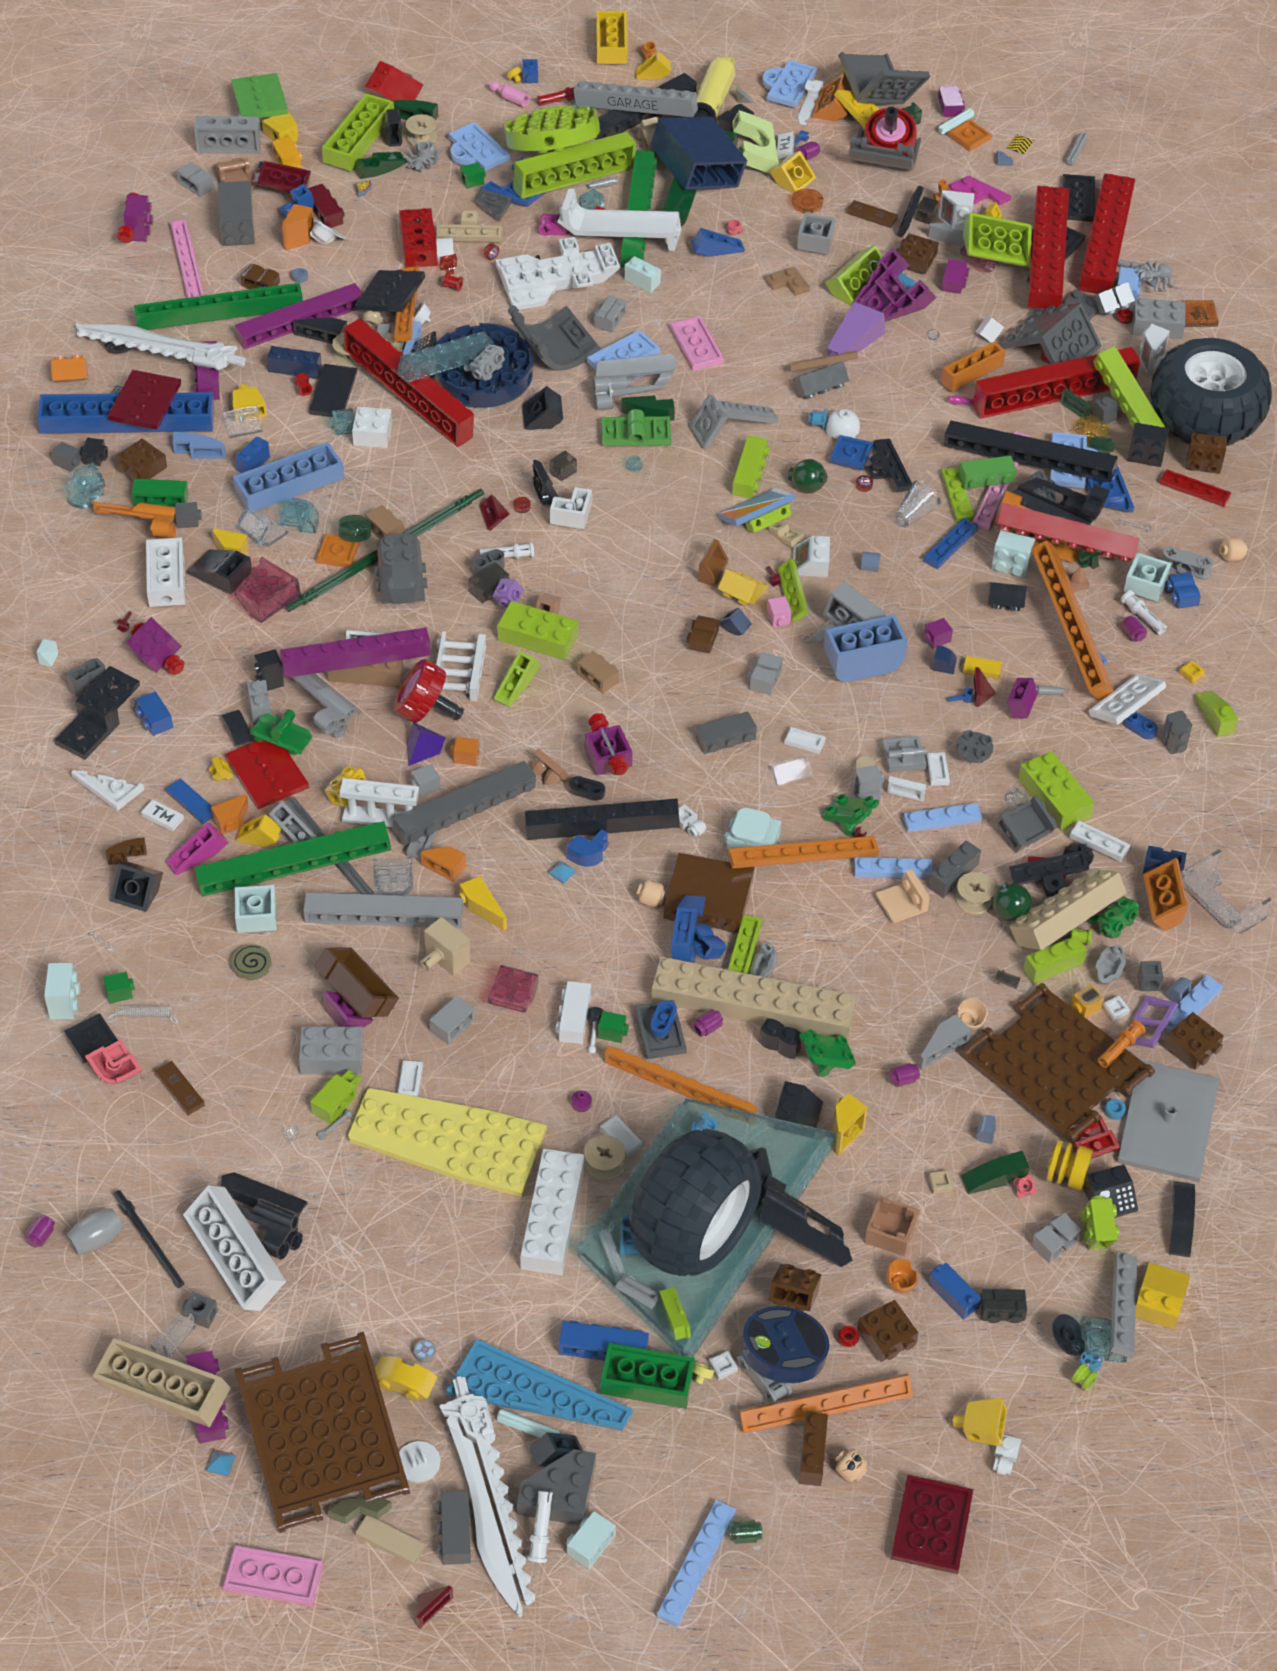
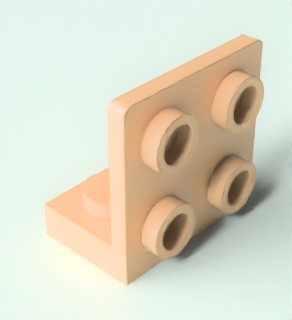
[876,869,930,923]

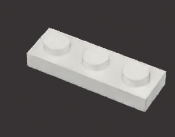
[1070,821,1130,862]

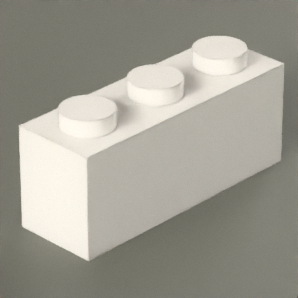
[556,981,591,1044]

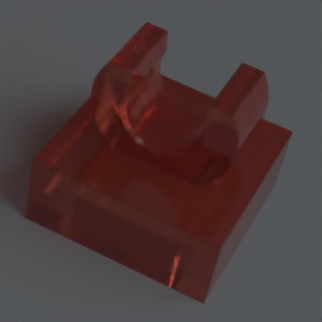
[439,254,458,275]

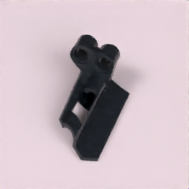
[1012,477,1110,525]
[221,1172,308,1260]
[756,1174,853,1268]

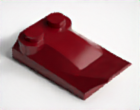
[251,161,311,197]

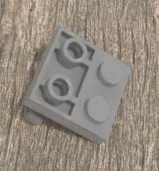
[882,736,927,773]

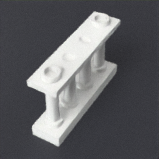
[436,631,486,702]
[340,778,420,827]

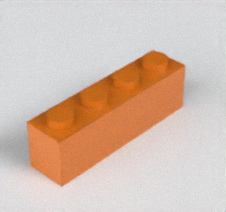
[941,341,1005,392]

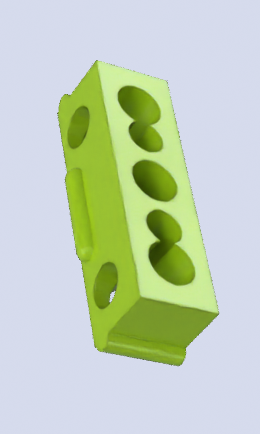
[745,503,792,533]
[659,1286,691,1340]

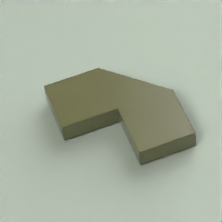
[328,1497,392,1524]

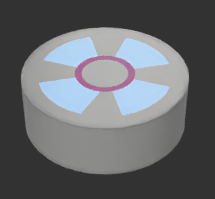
[414,1340,436,1363]

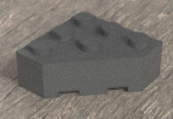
[517,1449,596,1526]

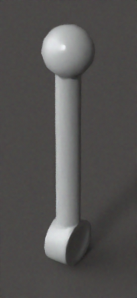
[318,1110,352,1140]

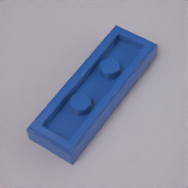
[166,778,212,825]

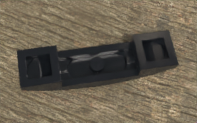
[1169,1181,1195,1258]

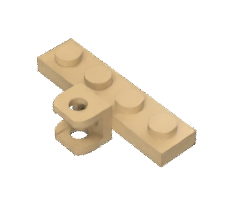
[436,211,502,242]

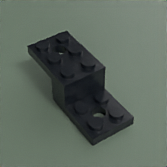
[55,666,140,760]

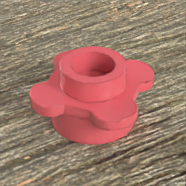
[725,219,743,234]
[1013,1175,1037,1198]

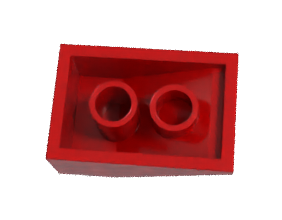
[365,61,424,101]

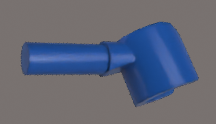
[794,130,809,146]
[948,688,974,703]

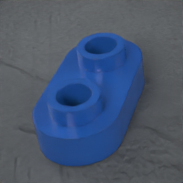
[1123,712,1158,739]
[650,1000,677,1037]

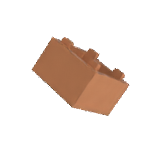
[865,1196,920,1257]

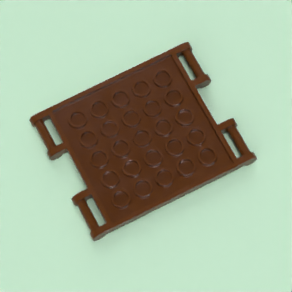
[958,983,1155,1143]
[234,1331,410,1533]

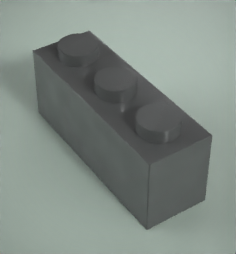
[793,362,850,399]
[696,711,757,754]
[928,840,981,898]
[437,1490,471,1565]

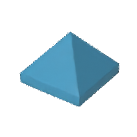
[549,861,576,884]
[207,1450,235,1476]

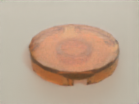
[792,188,823,213]

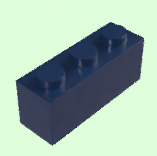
[267,346,322,379]

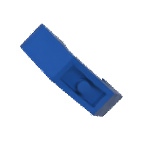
[671,895,705,963]

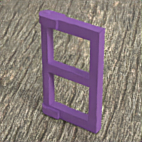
[1128,996,1178,1048]

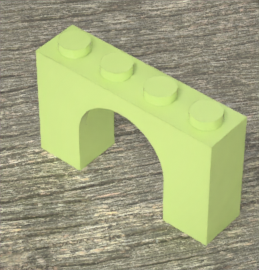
[732,110,779,174]

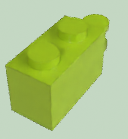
[310,1070,362,1125]

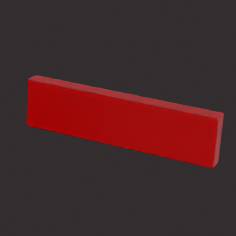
[1160,469,1231,507]

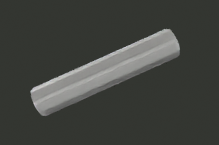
[1066,132,1087,165]

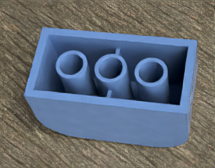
[824,614,908,682]

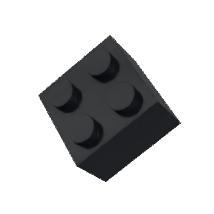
[1127,422,1169,467]

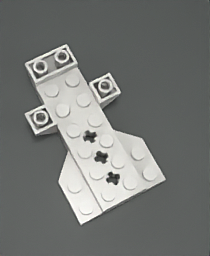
[496,237,620,310]

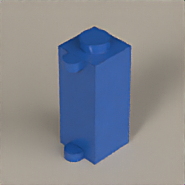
[929,1262,981,1320]

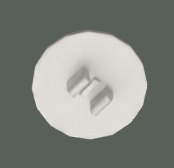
[399,1441,441,1483]

